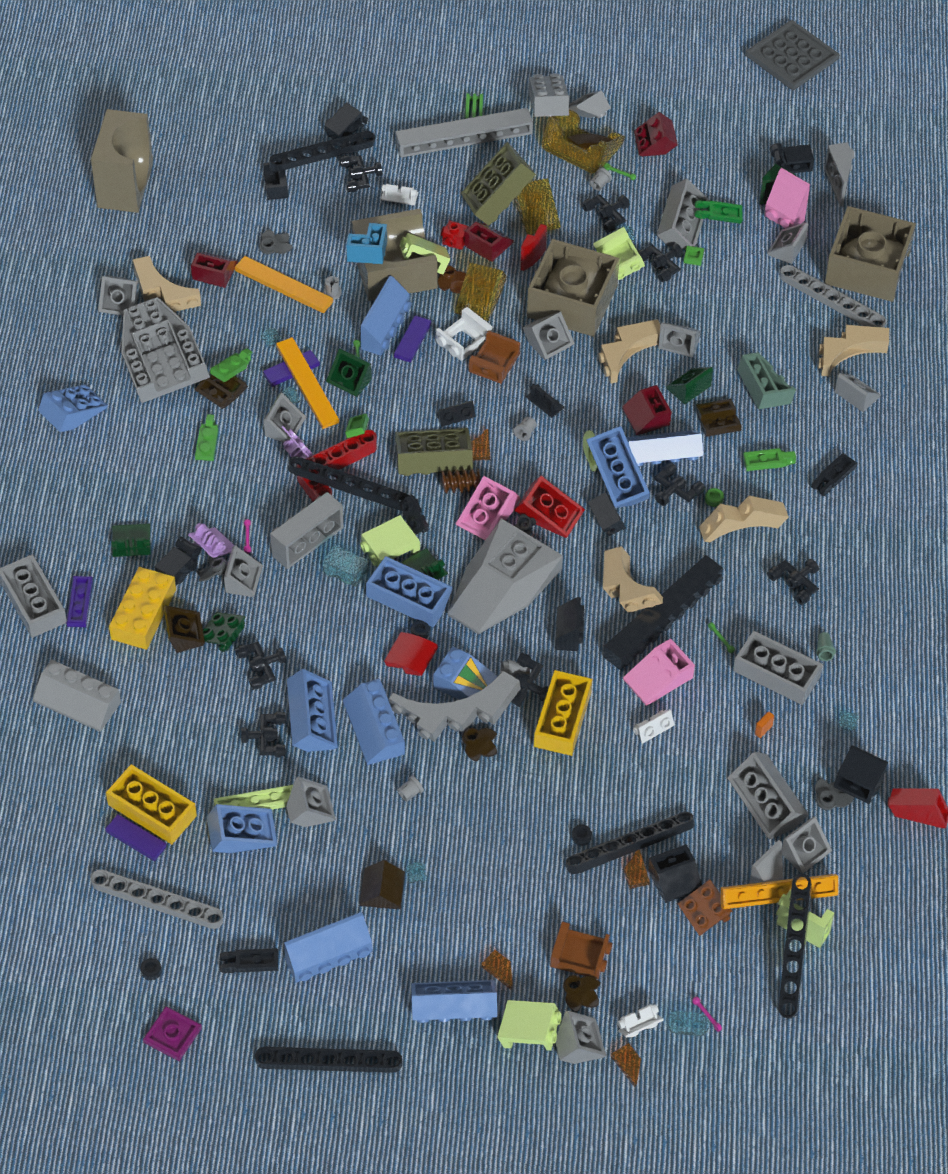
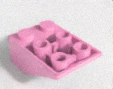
[623,639,695,706]

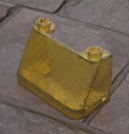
[541,109,625,173]

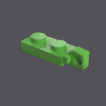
[210,349,252,382]
[195,414,219,461]
[743,448,796,471]

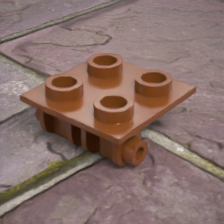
[678,879,733,936]

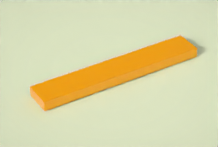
[235,256,333,314]
[276,337,339,429]
[721,874,838,909]

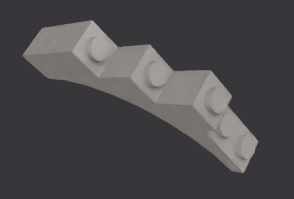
[389,671,521,742]

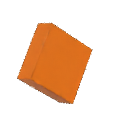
[755,712,774,738]

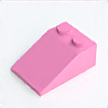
[764,168,810,229]
[456,476,521,540]

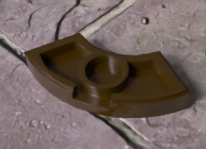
[567,134,616,152]

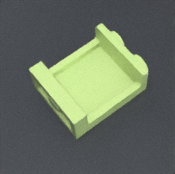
[593,227,645,280]
[400,233,450,275]
[360,515,420,567]
[776,889,834,948]
[497,1000,562,1051]

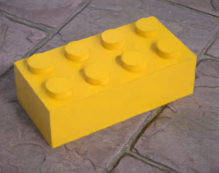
[109,567,176,650]
[534,670,593,756]
[106,764,197,845]

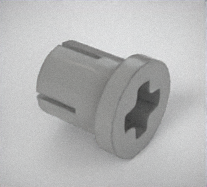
[590,168,612,191]
[324,276,342,300]
[514,417,537,441]
[397,775,424,802]

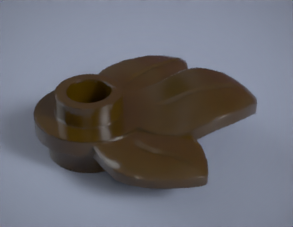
[462,728,497,761]
[563,975,601,1012]

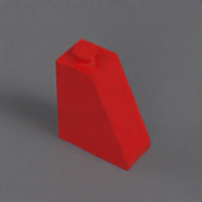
[888,788,948,828]

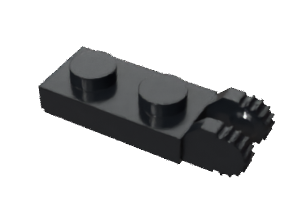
[811,453,858,496]
[220,948,278,973]

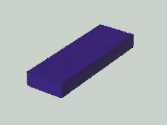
[394,316,431,363]
[263,350,320,387]
[67,576,93,628]
[105,814,167,862]

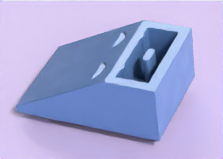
[38,385,108,432]

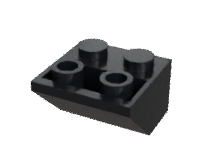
[555,597,584,651]
[833,745,888,804]
[648,844,702,903]

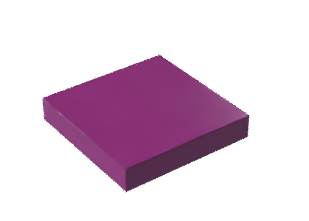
[143,1006,202,1062]

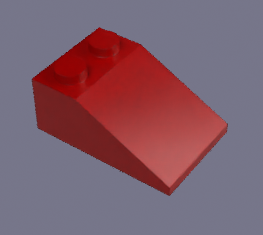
[515,476,585,538]

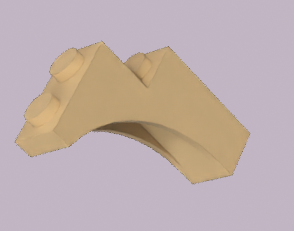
[133,256,201,312]
[598,319,661,383]
[818,325,889,377]
[699,496,789,542]
[603,546,663,613]

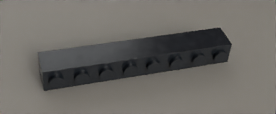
[603,555,723,670]

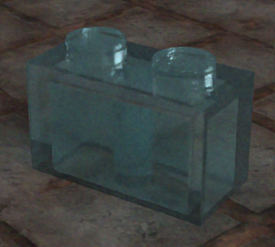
[323,545,368,587]

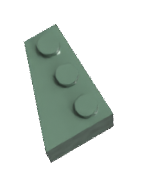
[737,352,796,409]

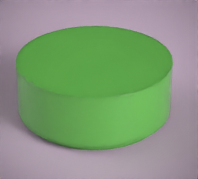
[705,488,724,507]

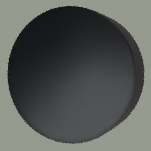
[410,621,430,639]
[571,824,592,846]
[140,958,162,980]

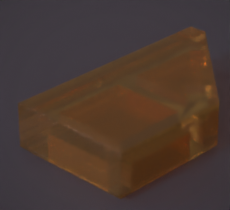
[471,429,490,461]
[624,850,650,889]
[481,950,513,990]
[611,1043,641,1087]

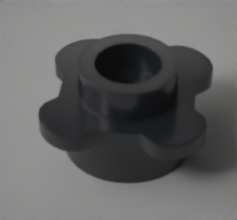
[515,514,536,535]

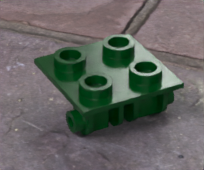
[111,524,151,557]
[401,548,448,580]
[203,612,246,652]

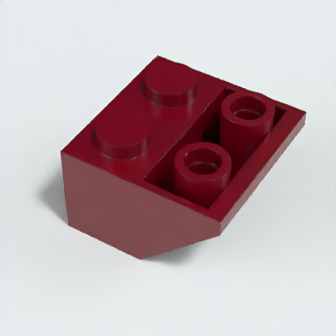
[634,112,678,157]
[465,222,514,262]
[191,252,238,288]
[622,385,672,436]

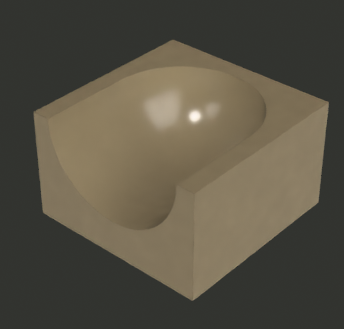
[91,109,153,213]
[825,206,916,302]
[352,208,437,301]
[527,239,620,337]

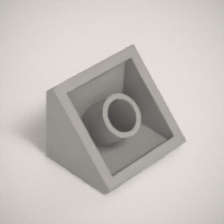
[767,222,808,264]
[835,373,881,412]
[264,393,306,442]
[224,545,263,597]
[782,816,832,873]

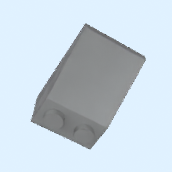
[824,142,854,206]

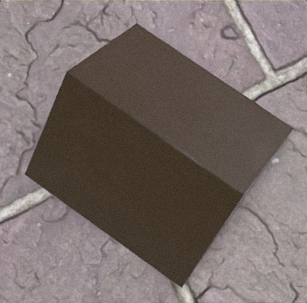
[164,605,205,653]
[360,860,405,910]

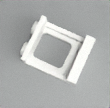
[436,307,492,361]

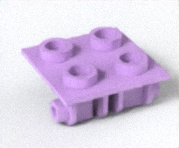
[282,426,314,459]
[189,523,235,558]

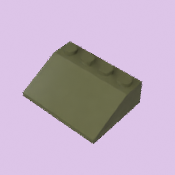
[461,142,536,226]
[395,428,473,476]

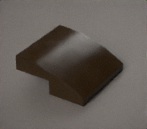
[194,375,248,409]
[696,399,742,437]

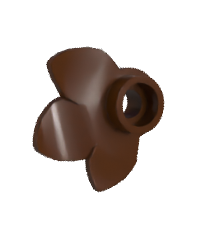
[437,265,470,294]

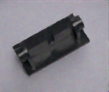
[526,384,564,418]
[436,400,476,427]
[399,494,429,535]

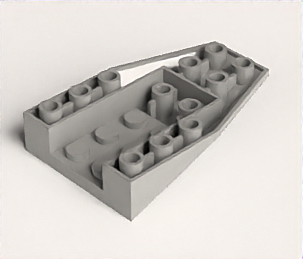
[121,297,210,403]
[448,518,563,634]

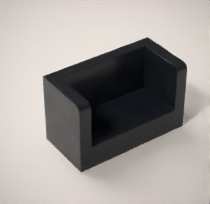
[263,162,288,200]

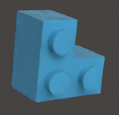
[346,223,388,264]

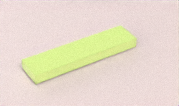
[214,785,293,809]

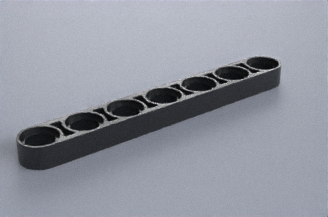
[269,131,375,172]
[287,456,409,511]
[566,812,695,874]
[778,873,812,1019]
[255,1047,402,1073]

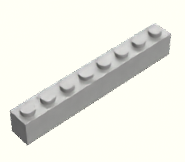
[395,108,533,158]

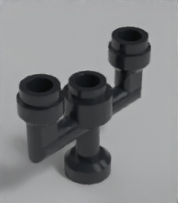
[340,155,383,192]
[581,194,630,233]
[638,244,683,282]
[654,462,705,506]
[767,559,819,605]
[235,641,287,690]
[511,653,549,707]
[241,711,286,758]

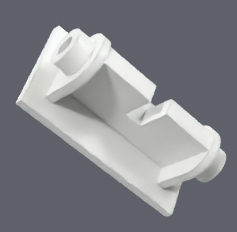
[381,183,418,206]
[633,709,674,744]
[617,1004,664,1037]

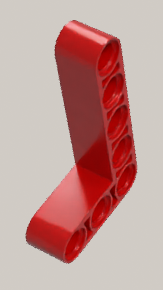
[296,430,377,502]

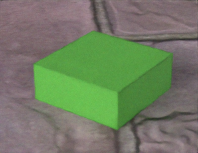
[684,246,704,266]

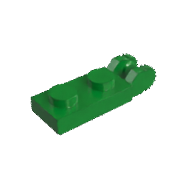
[694,200,743,224]

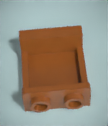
[469,331,520,384]
[550,922,613,979]

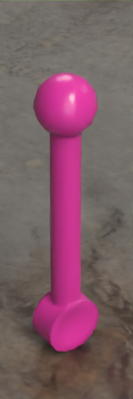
[244,519,251,554]
[692,997,722,1032]

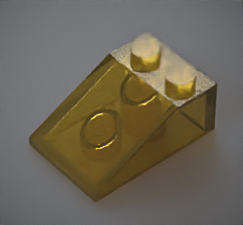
[514,178,561,235]
[454,263,507,321]

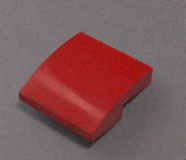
[520,224,547,271]
[384,632,438,676]

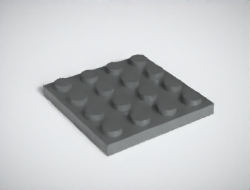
[745,20,840,91]

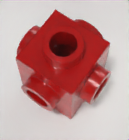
[441,220,469,250]

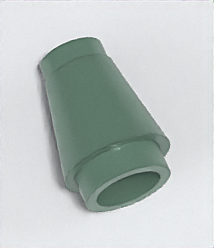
[816,632,836,661]

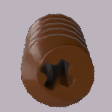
[441,468,480,494]

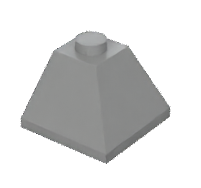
[569,90,611,119]
[98,275,138,316]
[522,311,575,360]
[658,323,700,358]
[286,777,336,827]
[749,840,783,884]
[555,1011,606,1064]

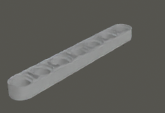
[780,265,886,328]
[91,869,223,929]

